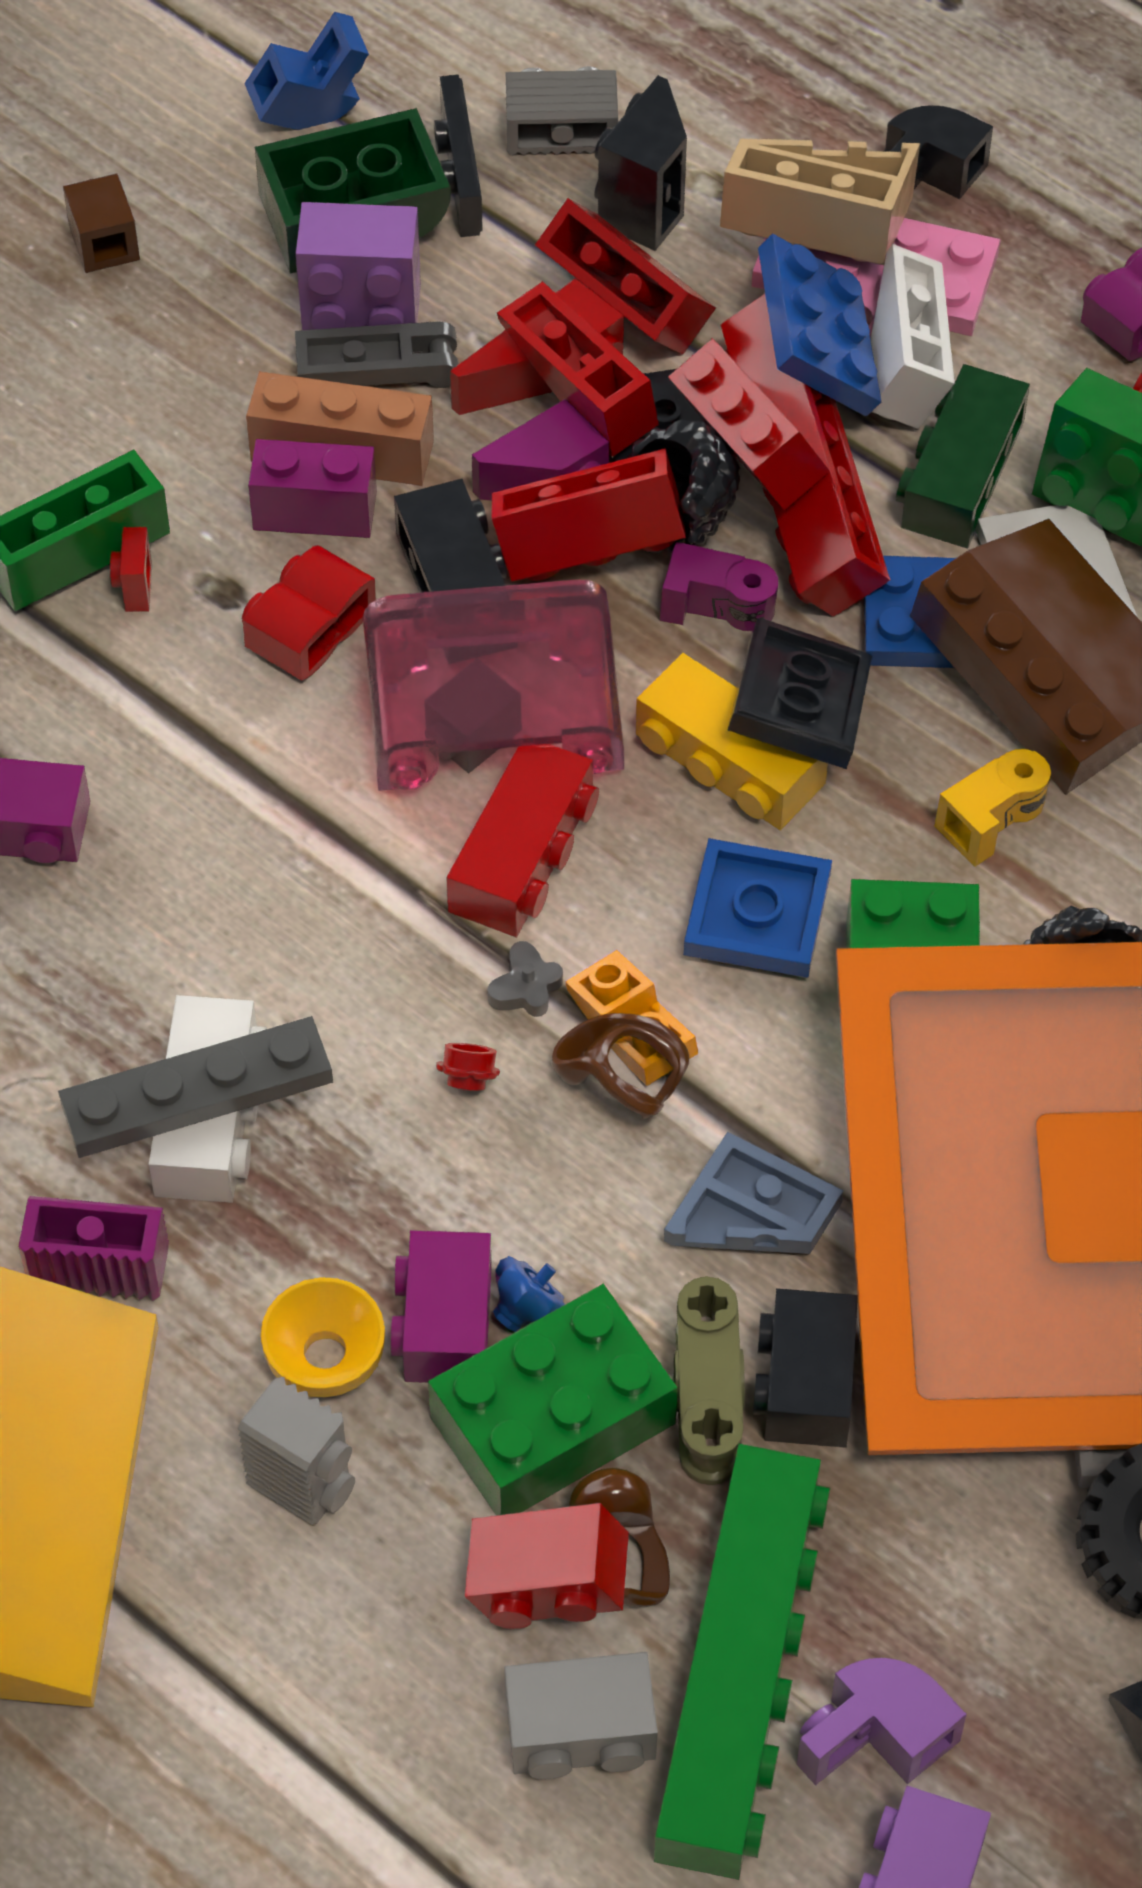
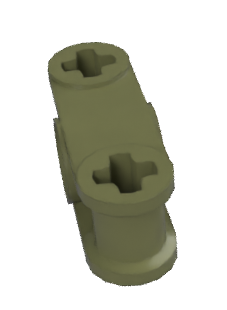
[674,1276,745,1485]

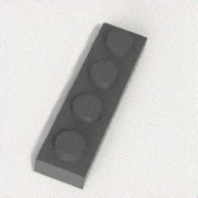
[58,1016,333,1158]

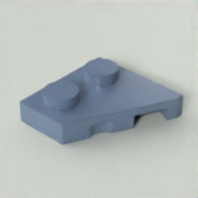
[664,1132,843,1254]

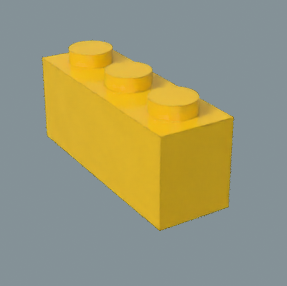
[636,653,828,831]

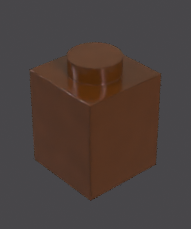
[63,173,140,273]

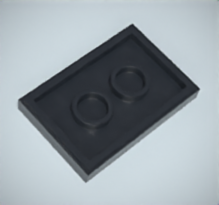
[727,618,872,769]

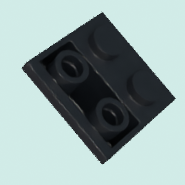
[594,75,687,251]

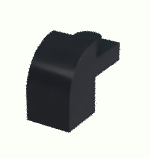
[883,105,993,199]

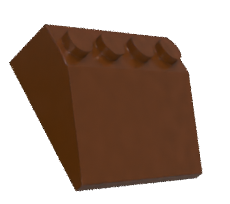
[910,519,1142,795]

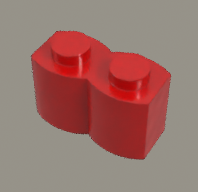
[242,545,376,681]

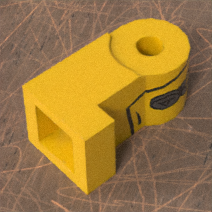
[934,749,1051,867]

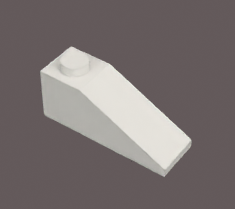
[870,244,955,429]

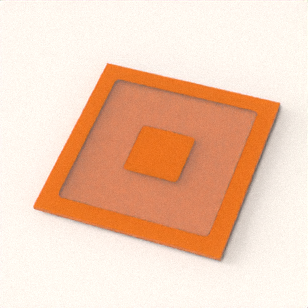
[836,942,1142,1455]

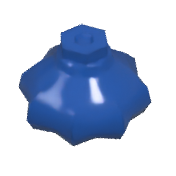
[493,1256,565,1332]

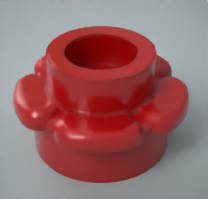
[436,1043,500,1091]

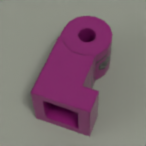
[660,542,778,631]

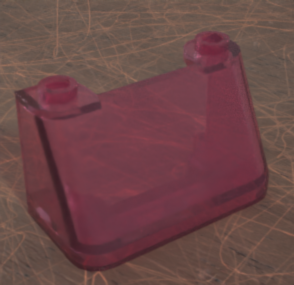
[363,580,624,791]

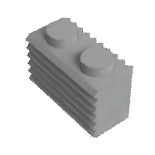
[505,66,618,156]
[238,1377,355,1525]

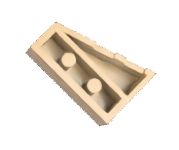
[720,139,920,265]

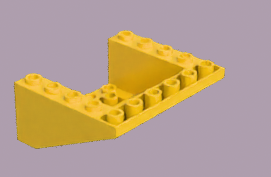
[0,1266,159,1708]

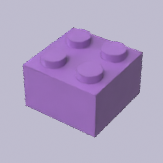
[296,202,421,330]

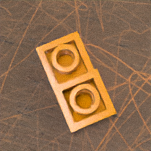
[565,950,699,1086]

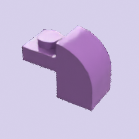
[797,1658,966,1786]

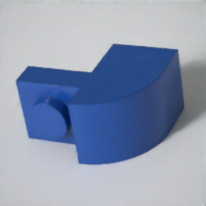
[244,12,369,130]

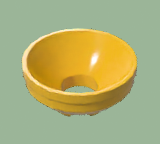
[261,1277,385,1397]

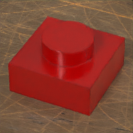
[110,527,152,612]

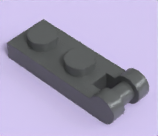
[295,321,459,388]

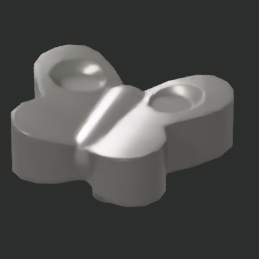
[487,941,563,1017]

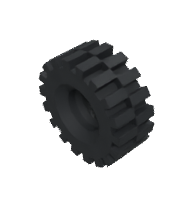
[1075,1443,1142,1618]

